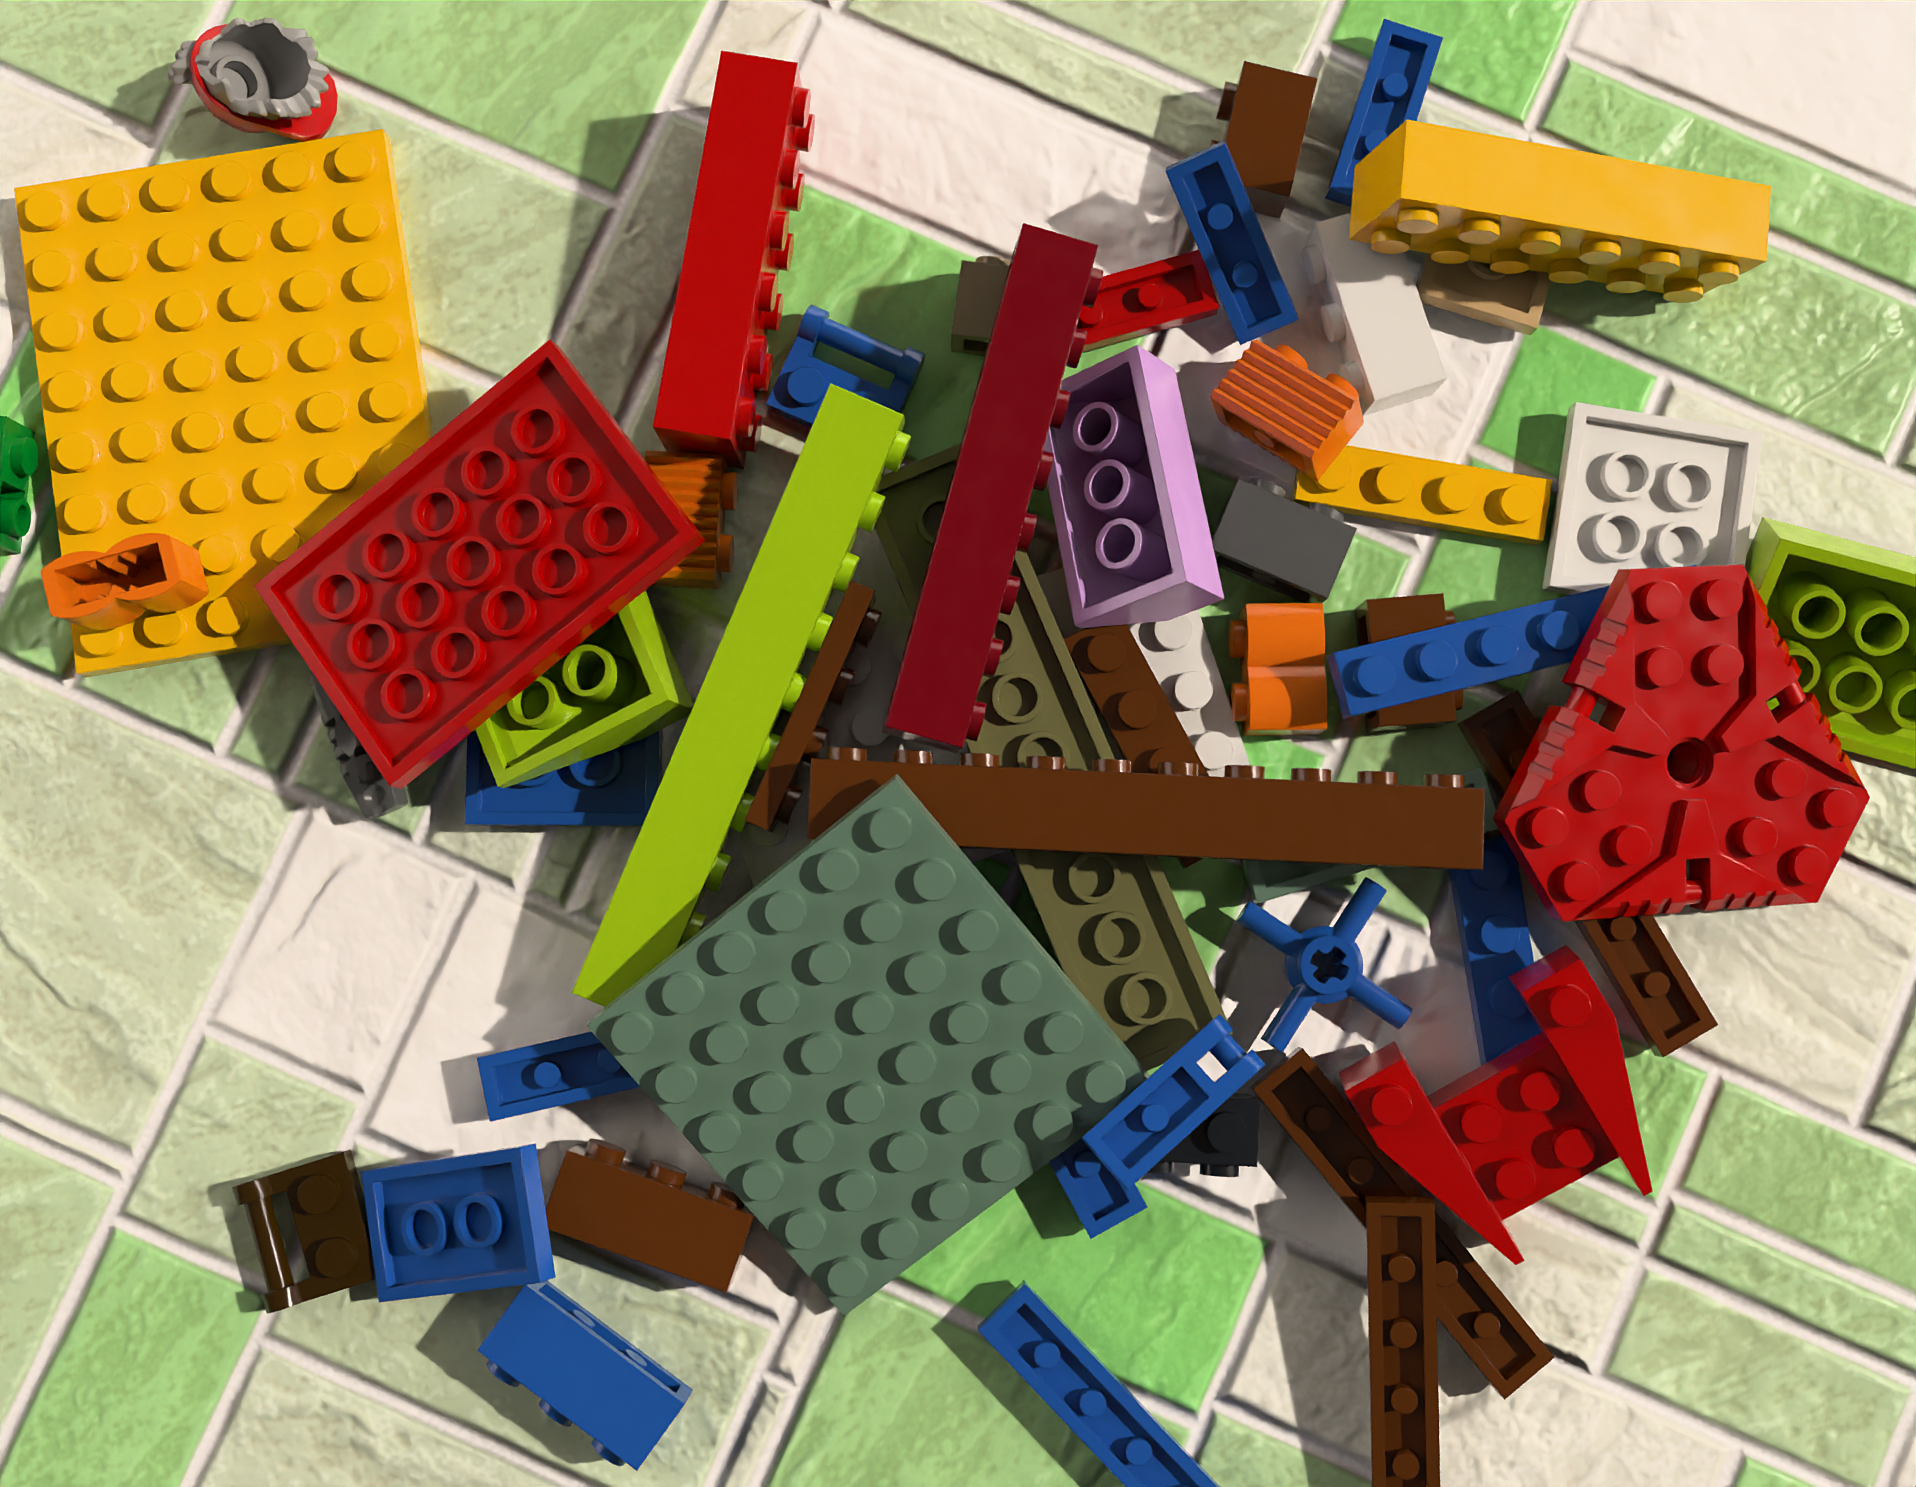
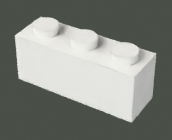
[1301,212,1447,416]

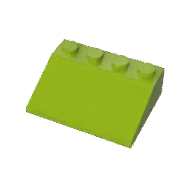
[1745,517,1916,769]
[475,590,694,788]

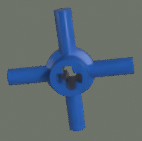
[1236,877,1413,1053]

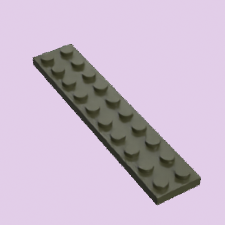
[874,443,1233,1071]

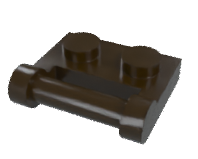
[232,1150,376,1314]

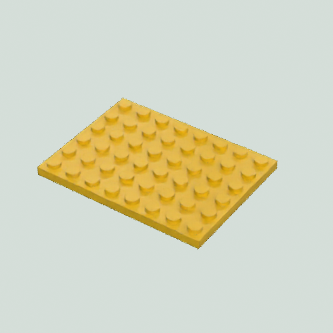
[14,129,433,677]

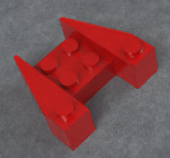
[1339,945,1653,1265]

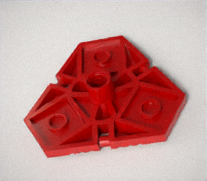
[1493,564,1870,922]

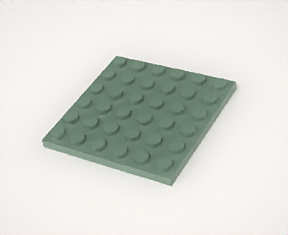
[587,774,1150,1316]

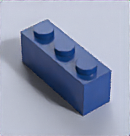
[477,1280,693,1471]

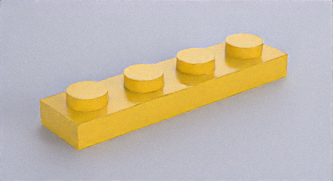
[1291,445,1552,546]

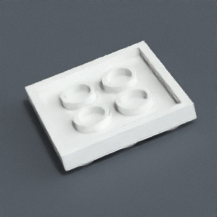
[1542,402,1763,595]

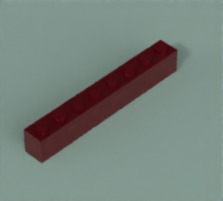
[881,223,1103,753]

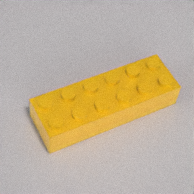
[1349,120,1771,303]

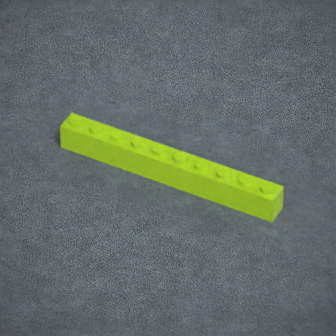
[572,383,912,1007]

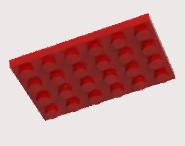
[254,339,706,789]

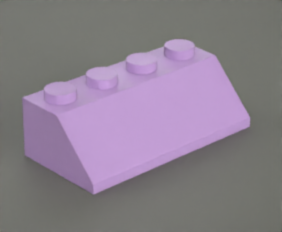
[1044,345,1224,628]

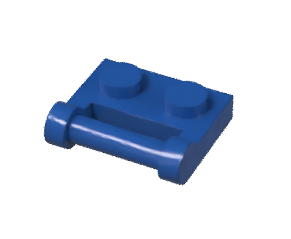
[766,304,926,429]

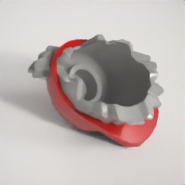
[168,17,338,142]

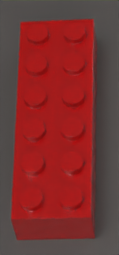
[653,51,815,469]

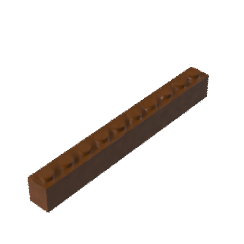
[807,747,1485,870]

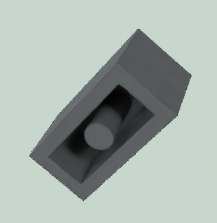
[1211,478,1357,603]

